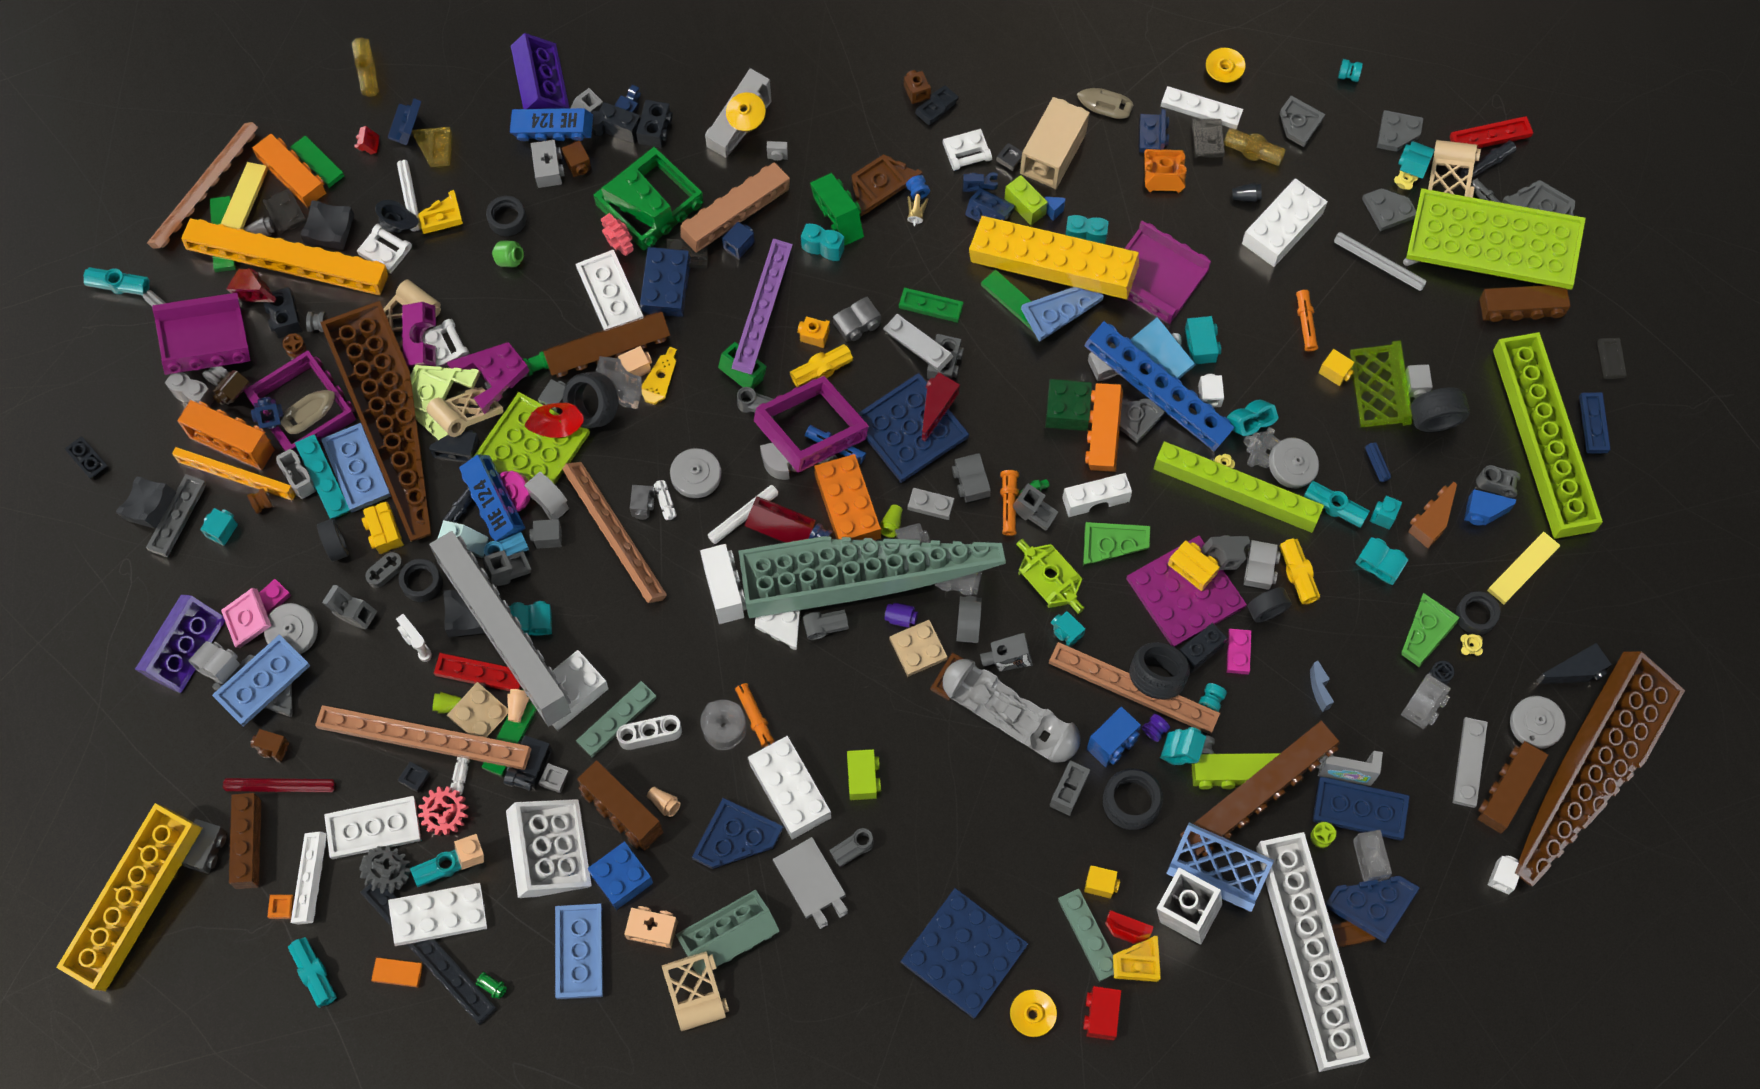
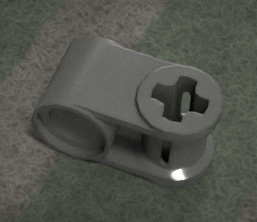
[1476,465,1521,498]

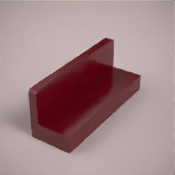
[745,496,816,543]

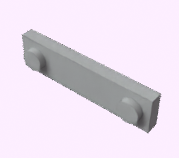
[883,314,954,372]
[1453,717,1488,808]

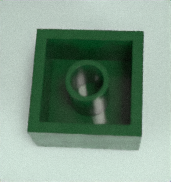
[1045,379,1092,431]

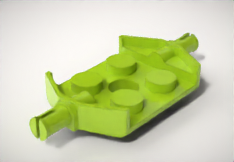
[1016,539,1085,614]

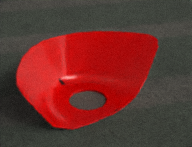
[525,403,584,438]

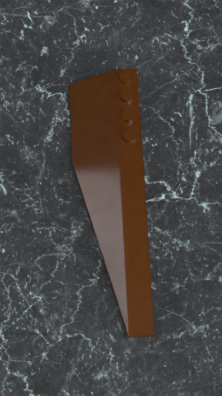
[320,301,431,542]
[1515,651,1685,886]

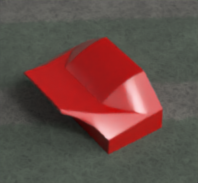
[1105,910,1153,944]

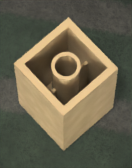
[1020,97,1090,189]

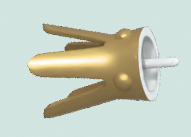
[907,194,928,226]

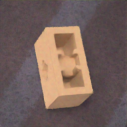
[624,906,678,948]

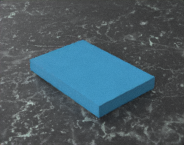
[1130,317,1196,388]

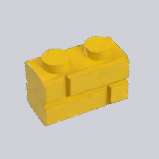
[362,502,404,554]
[1168,541,1220,591]

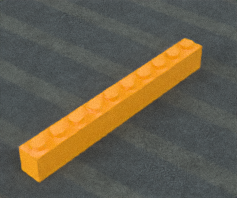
[181,218,388,296]

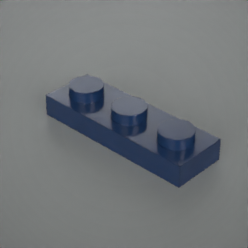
[1579,393,1610,453]

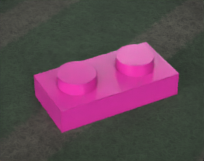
[259,579,291,616]
[1227,629,1251,674]

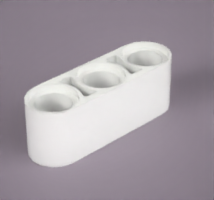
[617,715,682,750]

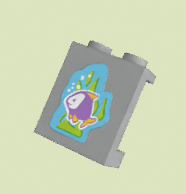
[1317,751,1383,786]

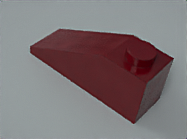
[226,268,276,302]
[922,372,960,441]

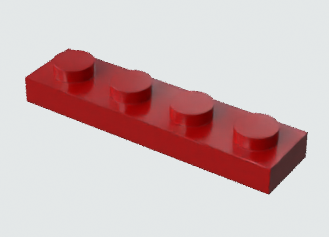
[1449,116,1533,149]
[434,653,521,691]

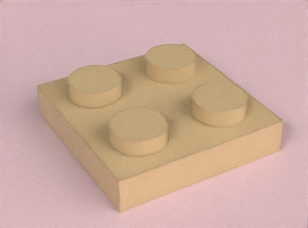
[890,620,947,677]
[447,682,508,738]

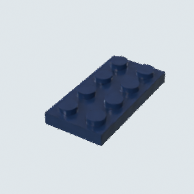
[1312,777,1409,841]

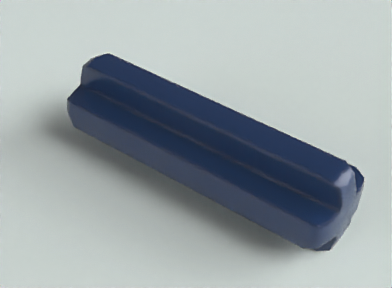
[1365,443,1391,482]

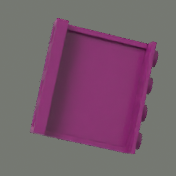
[1125,221,1211,324]
[152,293,250,375]

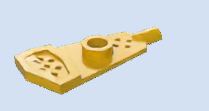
[640,347,677,405]

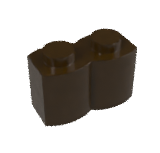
[212,370,250,405]

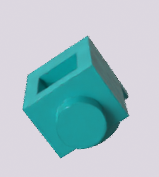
[1370,496,1402,530]
[1051,611,1085,647]

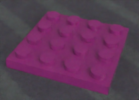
[1126,536,1247,648]

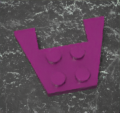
[447,342,529,414]

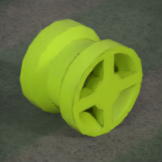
[1310,822,1336,848]

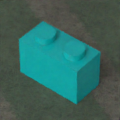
[1185,316,1221,364]

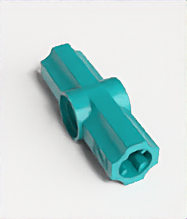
[83,267,150,295]
[1304,481,1370,528]
[410,850,462,888]
[288,937,337,1008]

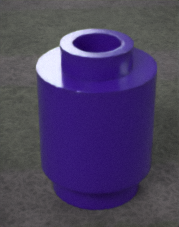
[885,603,918,628]

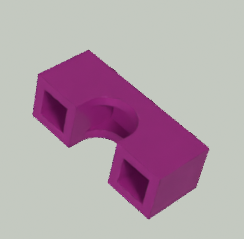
[402,302,436,369]

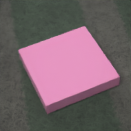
[221,588,271,648]

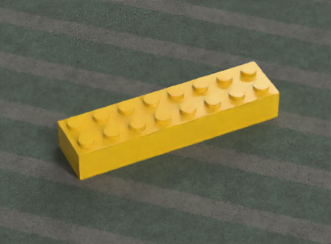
[969,216,1139,299]
[56,803,203,991]

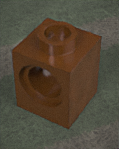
[562,141,592,177]

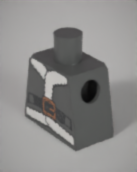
[980,633,1033,671]

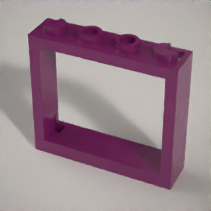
[244,351,356,456]
[754,376,869,473]

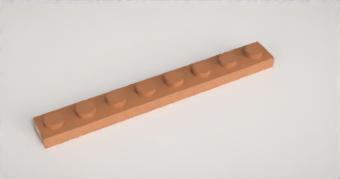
[147,122,258,248]
[562,462,667,603]
[1049,642,1220,735]

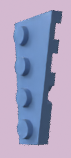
[1021,287,1104,342]

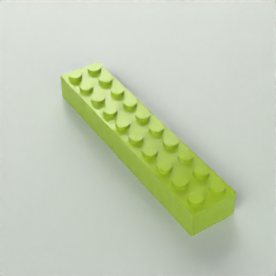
[1493,332,1603,539]

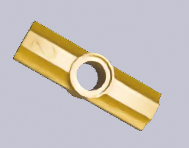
[790,344,853,387]
[1279,538,1320,604]

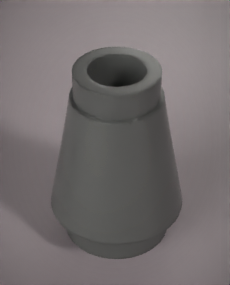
[243,216,276,236]

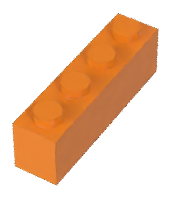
[252,134,326,208]
[1085,383,1123,472]

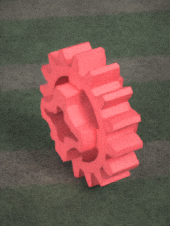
[601,213,634,256]
[418,787,469,836]

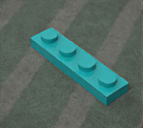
[295,434,351,519]

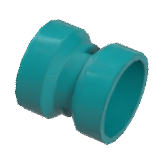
[1338,59,1363,82]
[1198,683,1227,712]

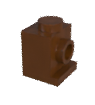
[904,70,931,104]
[251,729,289,763]

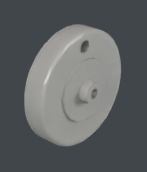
[1269,438,1319,489]
[670,448,721,498]
[264,603,318,654]
[1510,696,1566,749]

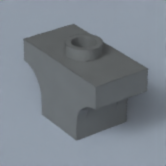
[1202,535,1251,570]

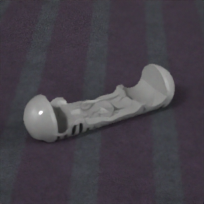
[943,659,1080,763]

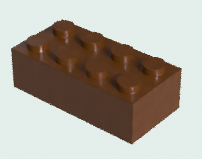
[577,760,664,851]

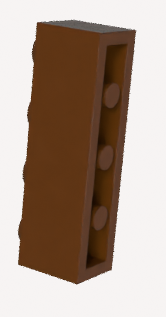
[1480,285,1570,322]
[1478,741,1548,833]
[229,793,261,889]

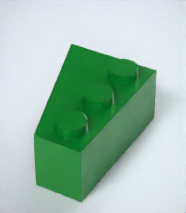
[601,166,673,230]
[810,173,864,246]

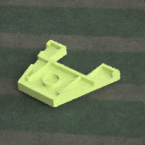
[410,365,481,440]

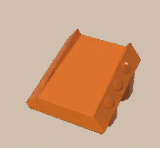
[1144,149,1187,193]

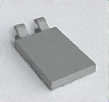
[773,837,848,929]

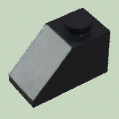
[429,429,480,463]

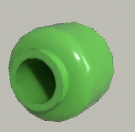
[492,241,524,267]

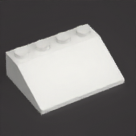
[506,799,592,898]

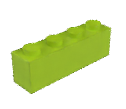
[1192,753,1280,789]

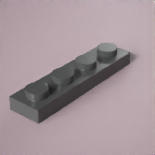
[146,474,207,558]

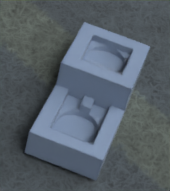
[1310,661,1334,712]

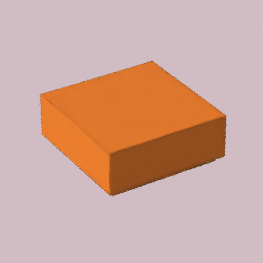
[268,895,295,919]

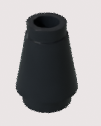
[1232,182,1262,202]

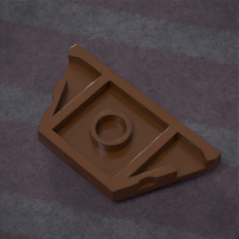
[851,154,922,217]

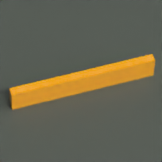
[172,447,296,501]

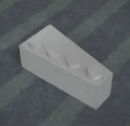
[705,68,772,158]

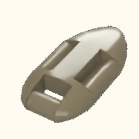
[1077,88,1134,119]
[280,390,335,434]

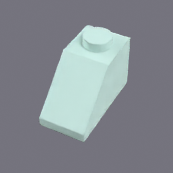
[438,520,489,558]

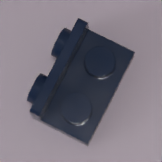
[388,99,421,145]
[1139,109,1169,153]
[965,188,1015,222]

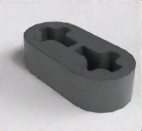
[365,552,403,588]

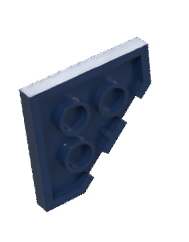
[692,798,783,869]
[1325,876,1420,943]

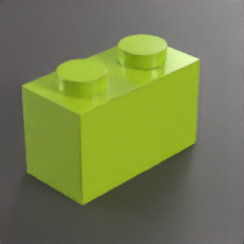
[1005,175,1048,225]
[847,749,881,800]

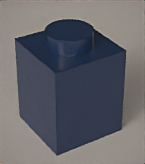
[722,222,755,259]

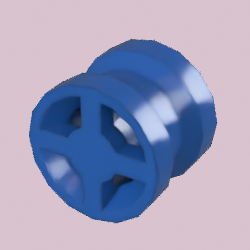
[906,175,930,200]

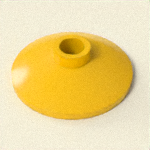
[1206,48,1245,83]
[726,92,766,131]
[1010,990,1057,1037]

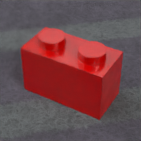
[1083,986,1121,1040]

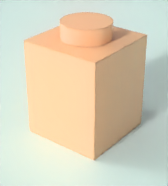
[618,346,652,382]
[454,834,484,870]

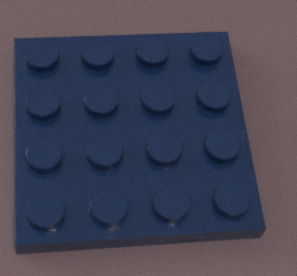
[858,373,969,483]
[900,888,1028,1019]

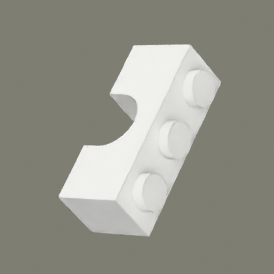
[1063,473,1132,517]

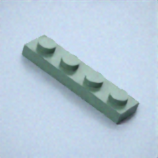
[576,681,657,758]
[1058,889,1114,982]

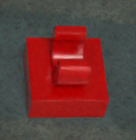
[355,126,379,154]

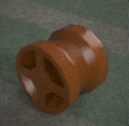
[283,333,307,359]
[247,488,273,514]

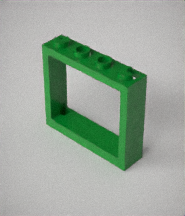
[594,147,704,251]

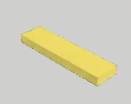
[221,162,268,229]
[1487,532,1560,605]

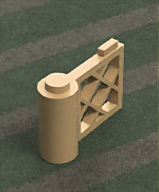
[1428,140,1481,198]
[384,279,441,350]
[426,387,503,437]
[662,951,729,1032]

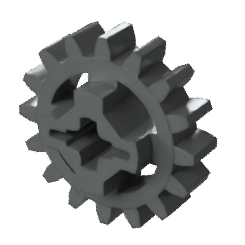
[359,846,410,894]

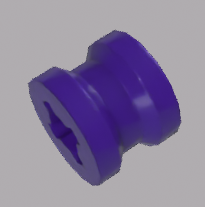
[1142,714,1170,742]

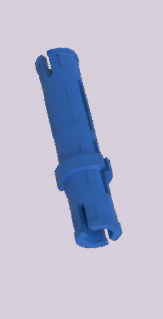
[805,425,867,465]

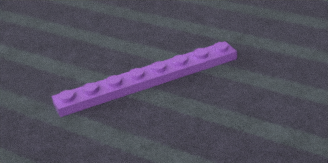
[732,239,793,375]

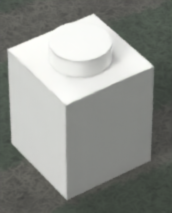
[1198,374,1224,407]
[1487,856,1519,895]

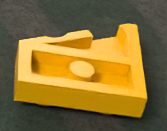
[418,190,463,234]
[1113,936,1161,982]

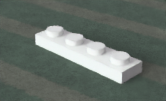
[1161,86,1243,129]
[291,832,327,925]

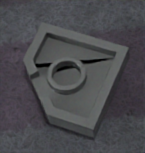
[1280,96,1325,147]
[1377,110,1423,152]
[1362,188,1416,231]
[1120,399,1165,443]

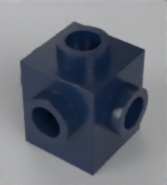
[251,397,284,429]

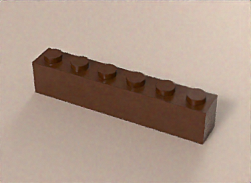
[543,311,670,377]

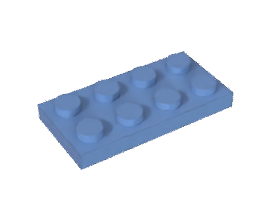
[321,423,391,513]
[212,634,310,727]
[555,904,603,999]

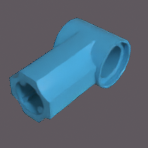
[484,532,529,556]

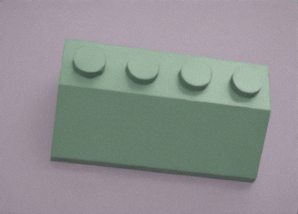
[675,890,779,974]

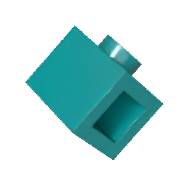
[200,508,238,546]

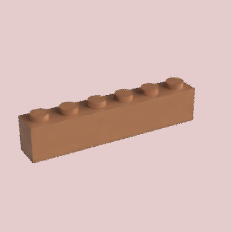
[681,162,790,253]

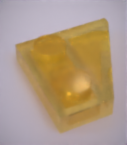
[412,127,451,167]

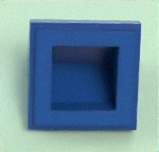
[1045,197,1065,221]

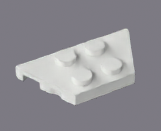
[755,610,800,650]

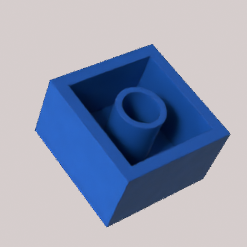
[1087,707,1141,767]
[587,841,653,910]

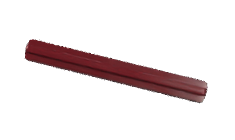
[223,778,335,792]

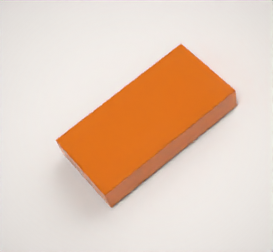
[371,958,423,988]

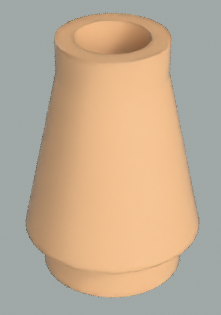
[507,689,529,722]
[647,787,681,817]

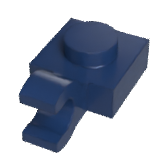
[615,85,641,113]
[963,172,998,192]

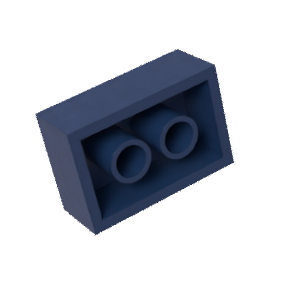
[640,247,691,317]

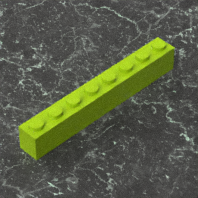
[1154,441,1324,533]

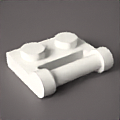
[943,129,992,171]
[357,224,412,274]
[422,319,469,368]
[396,614,432,662]

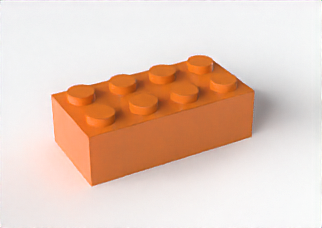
[177,400,275,470]
[814,454,881,540]

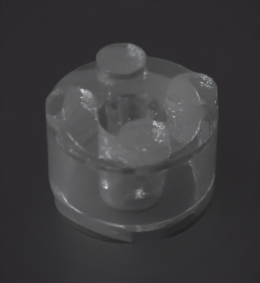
[701,700,747,750]

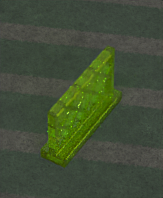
[1350,340,1412,427]

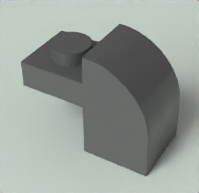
[1013,483,1058,531]
[483,550,531,586]
[322,585,377,629]
[956,596,982,643]

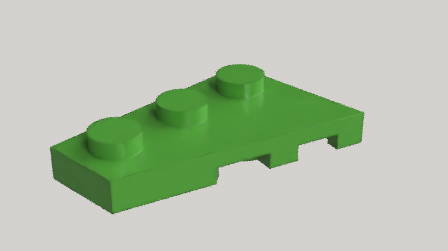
[1083,522,1150,566]
[1402,593,1460,667]

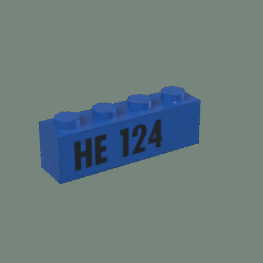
[510,108,593,141]
[459,454,526,541]

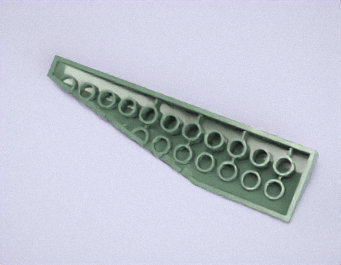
[738,536,1006,618]

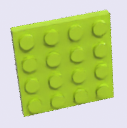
[473,392,590,484]

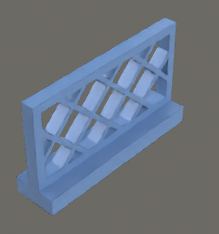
[1167,823,1274,912]

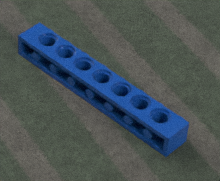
[1084,321,1234,451]

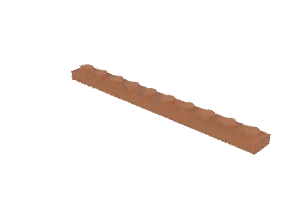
[315,705,531,770]

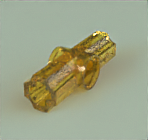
[352,38,379,97]
[1223,128,1286,166]

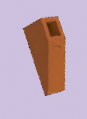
[1409,482,1457,548]

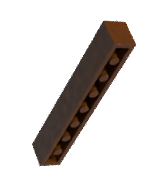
[1180,720,1340,857]

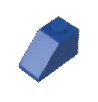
[1464,489,1516,525]

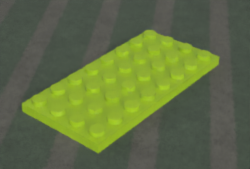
[1406,188,1586,290]

